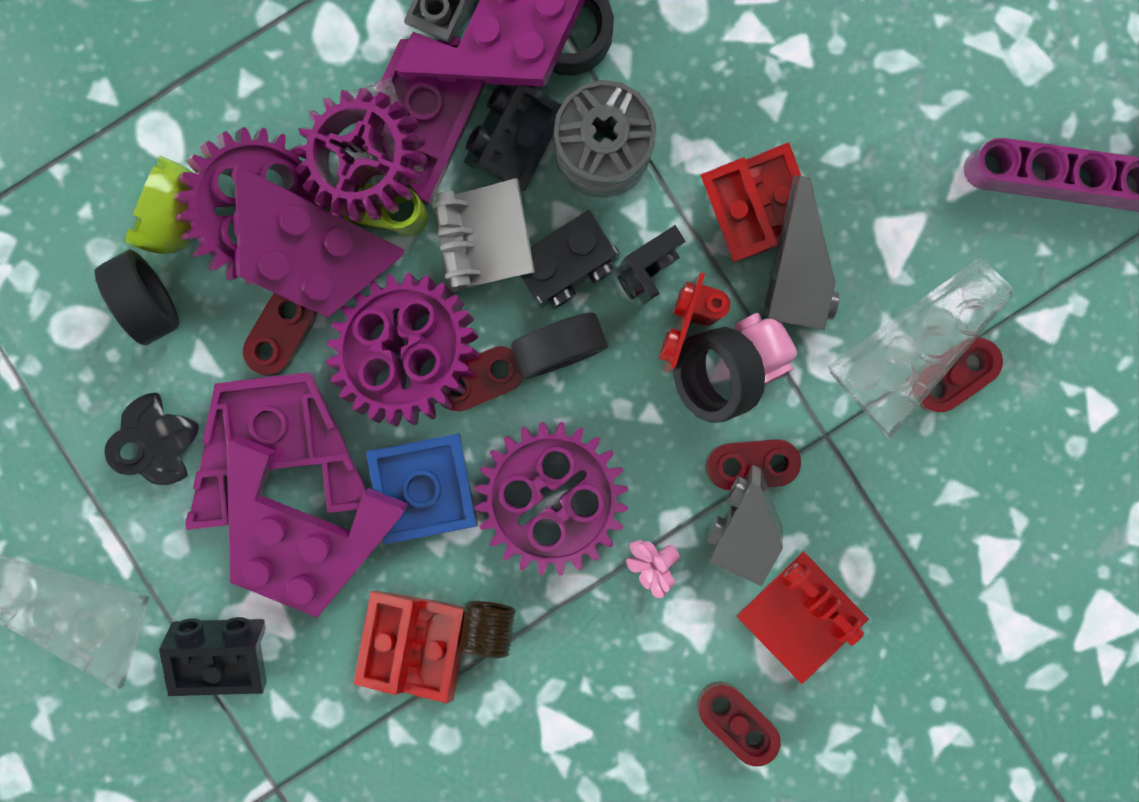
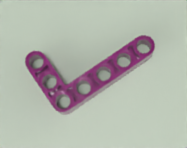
[964,138,1139,212]

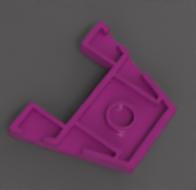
[395,0,584,87]
[185,372,367,530]
[227,435,408,618]

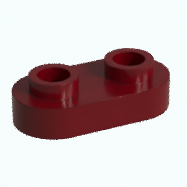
[243,293,317,376]
[912,338,1003,413]
[440,346,523,412]
[705,439,801,490]
[697,681,781,767]

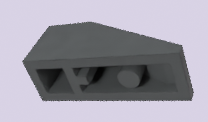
[763,175,839,330]

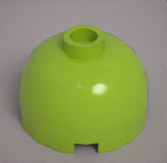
[124,155,193,254]

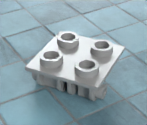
[432,178,535,292]

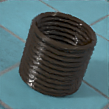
[459,601,516,658]

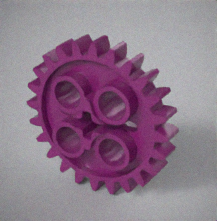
[174,127,318,285]
[326,272,479,427]
[475,422,628,576]

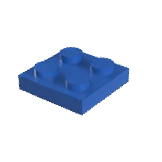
[366,433,478,545]

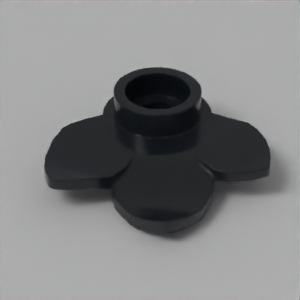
[104,393,199,485]

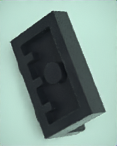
[464,84,562,191]
[520,210,620,309]
[617,225,686,305]
[159,617,267,696]

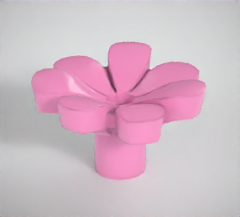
[626,540,680,598]

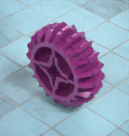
[294,87,427,222]

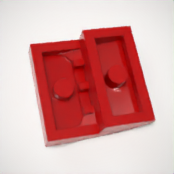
[700,142,802,263]
[353,591,466,704]

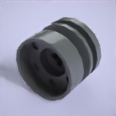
[553,80,656,198]

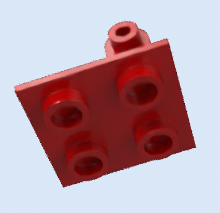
[658,272,731,373]
[736,551,869,684]

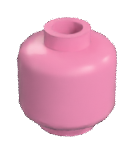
[734,313,797,385]

